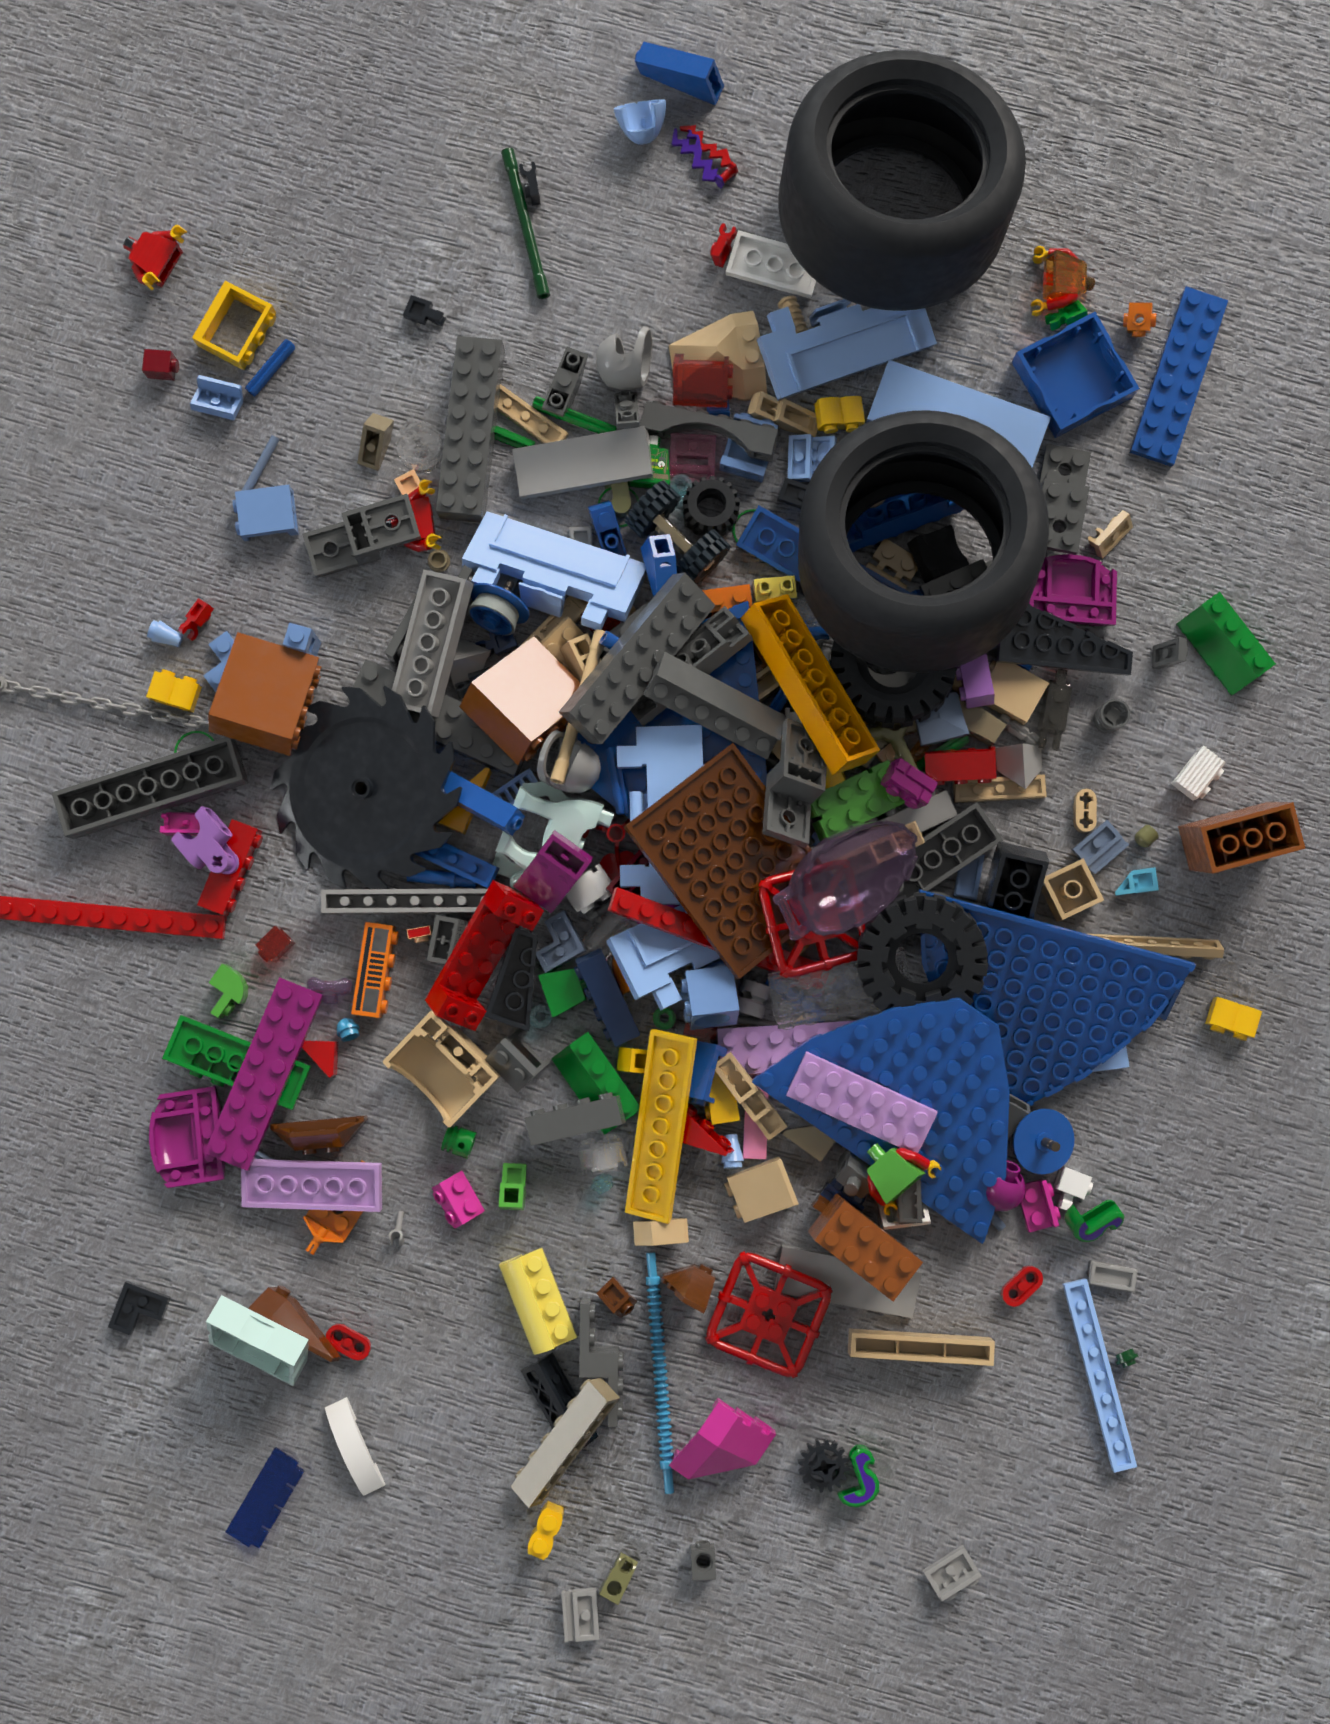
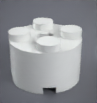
[566,863,612,914]

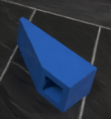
[588,500,627,557]
[640,534,677,597]

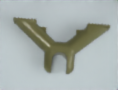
[868,722,918,769]

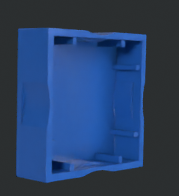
[1012,312,1140,438]

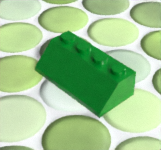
[1176,591,1276,696]
[551,1032,640,1135]

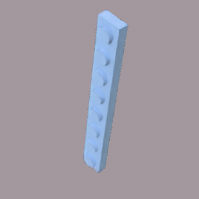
[1062,1278,1137,1473]

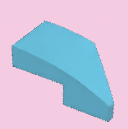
[1115,867,1159,896]

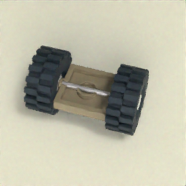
[625,480,731,585]

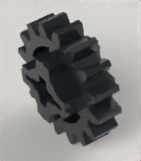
[798,1438,850,1493]

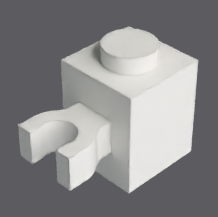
[1053,1166,1093,1210]

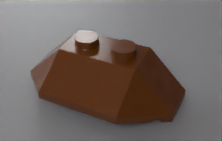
[270,1115,368,1155]

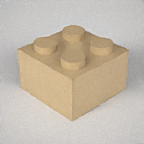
[1041,858,1104,922]

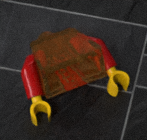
[1031,246,1095,316]

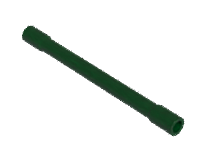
[501,148,550,299]

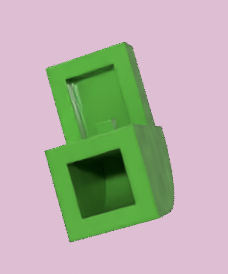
[209,964,248,1018]
[499,1163,527,1210]

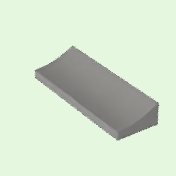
[512,426,653,500]
[392,569,474,718]
[773,1244,923,1318]

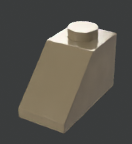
[357,413,394,471]
[781,1125,835,1162]

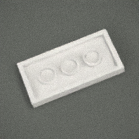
[726,230,816,299]

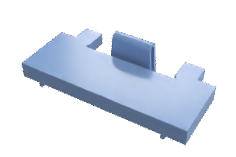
[757,299,937,401]
[866,360,1051,467]
[462,511,647,630]
[617,725,703,905]
[606,905,783,1011]

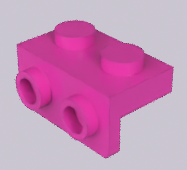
[432,1170,485,1228]

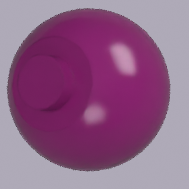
[986,1160,1025,1212]

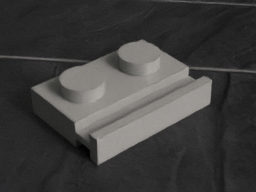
[561,1588,600,1643]

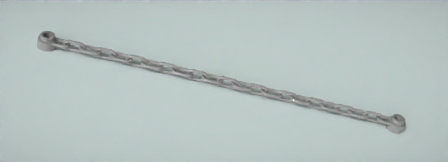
[0,676,209,728]

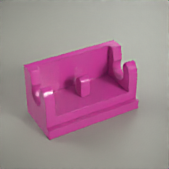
[160,812,200,836]

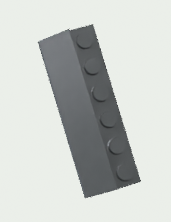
[630,606,753,726]
[643,651,786,760]

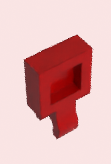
[710,223,737,268]
[178,598,214,641]

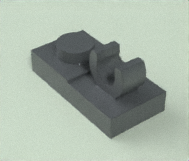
[1152,637,1188,669]

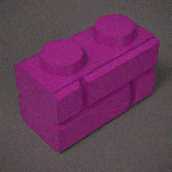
[880,758,938,809]

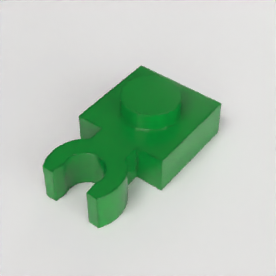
[1045,300,1088,331]

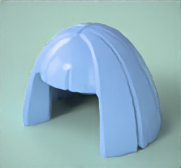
[614,99,666,145]

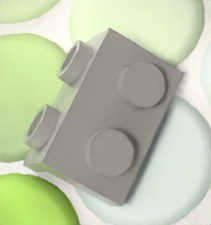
[923,1545,982,1602]

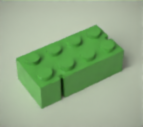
[810,760,905,842]

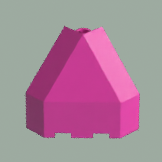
[669,1398,776,1480]

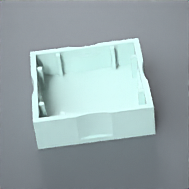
[206,1295,309,1386]

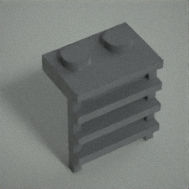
[485,1028,552,1093]

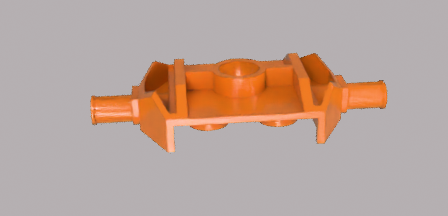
[303,1160,364,1255]

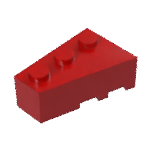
[925,746,996,785]

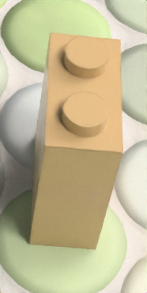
[986,660,1049,725]

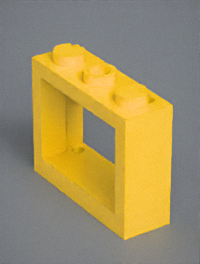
[192,281,277,370]

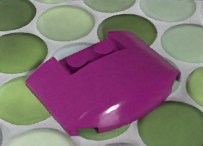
[1029,554,1117,626]
[149,1086,225,1188]

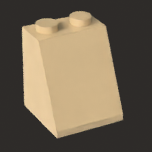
[724,1157,799,1223]

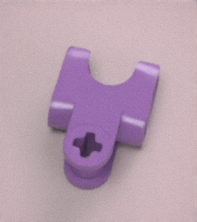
[172,806,239,875]

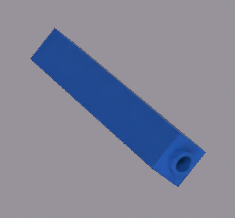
[444,772,525,836]

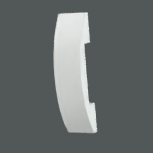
[325,1397,386,1496]

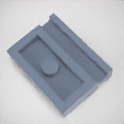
[1071,820,1129,875]

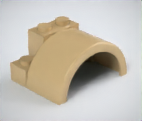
[383,1011,500,1127]

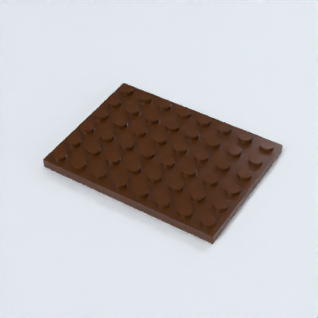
[624,743,844,979]

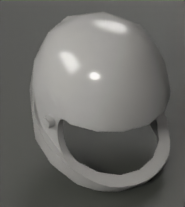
[596,326,652,390]
[537,730,601,793]

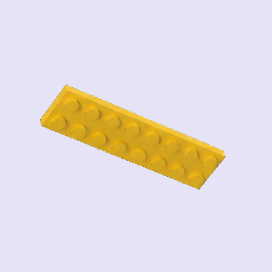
[625,1029,697,1224]

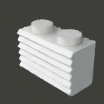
[1171,746,1226,801]

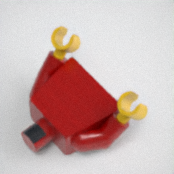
[123,225,187,290]
[386,480,441,552]

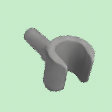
[389,1211,404,1246]

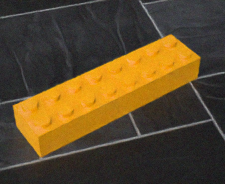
[741,594,880,775]

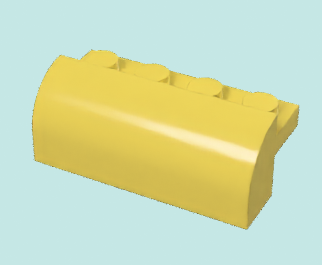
[499,1248,577,1355]

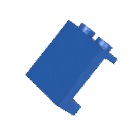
[689,1041,727,1106]

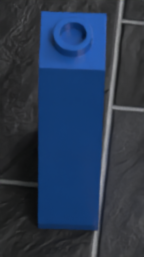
[635,42,724,105]

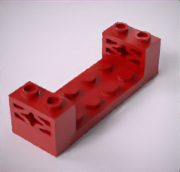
[425,880,544,1031]

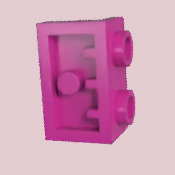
[1020,1179,1061,1232]

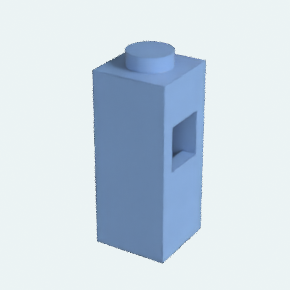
[283,623,321,656]

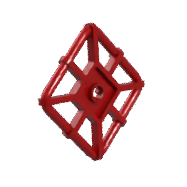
[758,859,866,979]
[705,1251,833,1378]

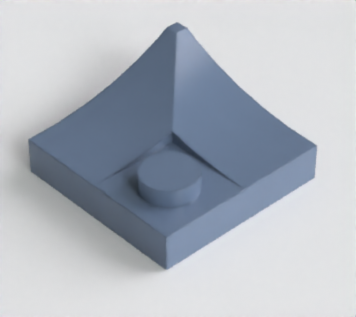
[915,692,969,747]

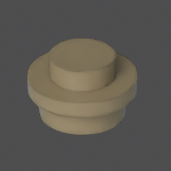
[428,550,451,572]

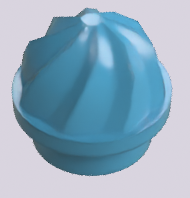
[336,1018,360,1042]

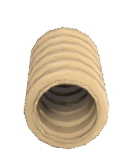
[778,296,808,334]

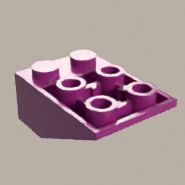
[513,830,593,913]

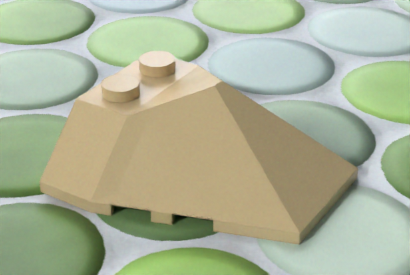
[669,311,767,401]

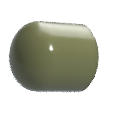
[1134,824,1159,848]

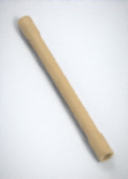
[550,629,605,784]

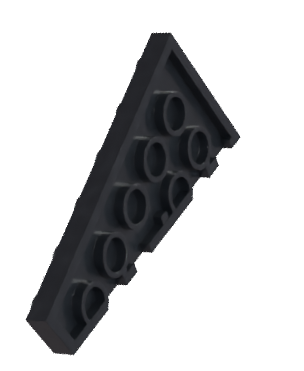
[996,604,1133,676]

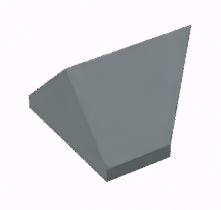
[450,640,490,690]
[995,743,1042,789]

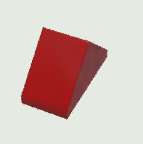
[302,1040,339,1078]

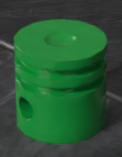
[441,1125,477,1159]

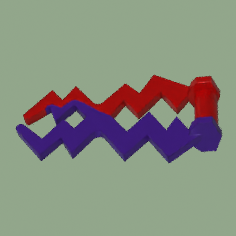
[672,125,739,189]

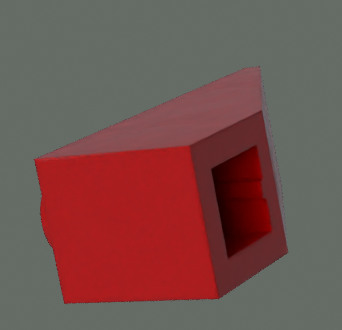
[682,1103,735,1156]

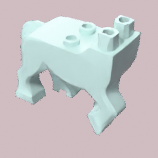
[492,782,615,889]

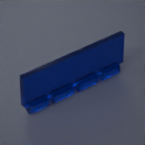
[225,1447,305,1548]

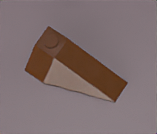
[660,1264,715,1314]
[248,1285,341,1362]

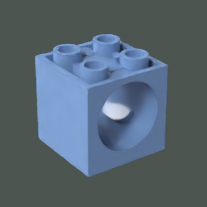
[680,966,739,1030]

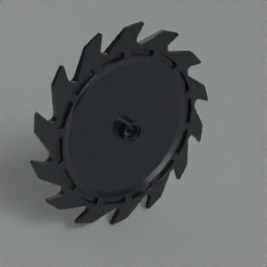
[270,686,463,890]

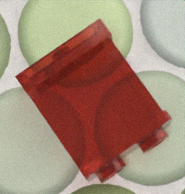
[673,353,733,408]

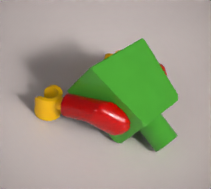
[867,1143,942,1215]

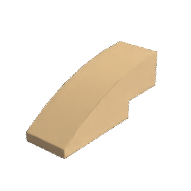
[747,391,818,437]

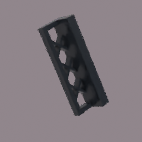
[520,1352,598,1448]

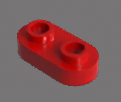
[1001,1266,1043,1307]
[326,1324,371,1360]

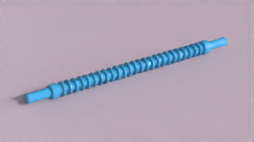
[645,1252,674,1494]

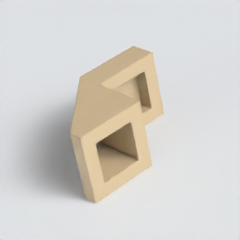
[633,1218,689,1246]

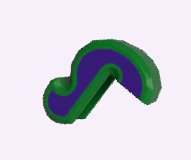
[1064,1200,1125,1242]
[837,1444,879,1508]

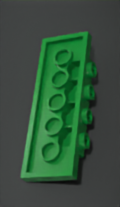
[162,1015,312,1110]

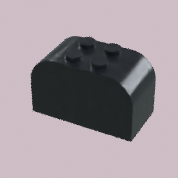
[980,841,1049,919]

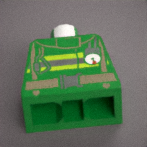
[627,435,670,489]

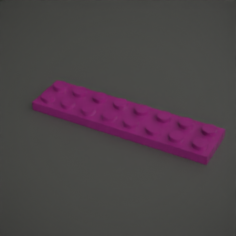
[204,977,324,1171]

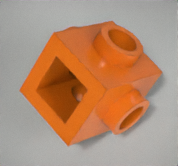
[1123,303,1157,337]

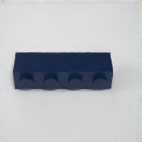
[574,948,640,1047]

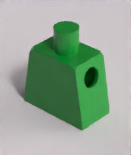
[538,969,587,1018]

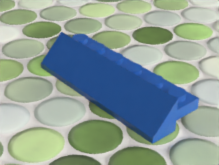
[846,493,965,553]

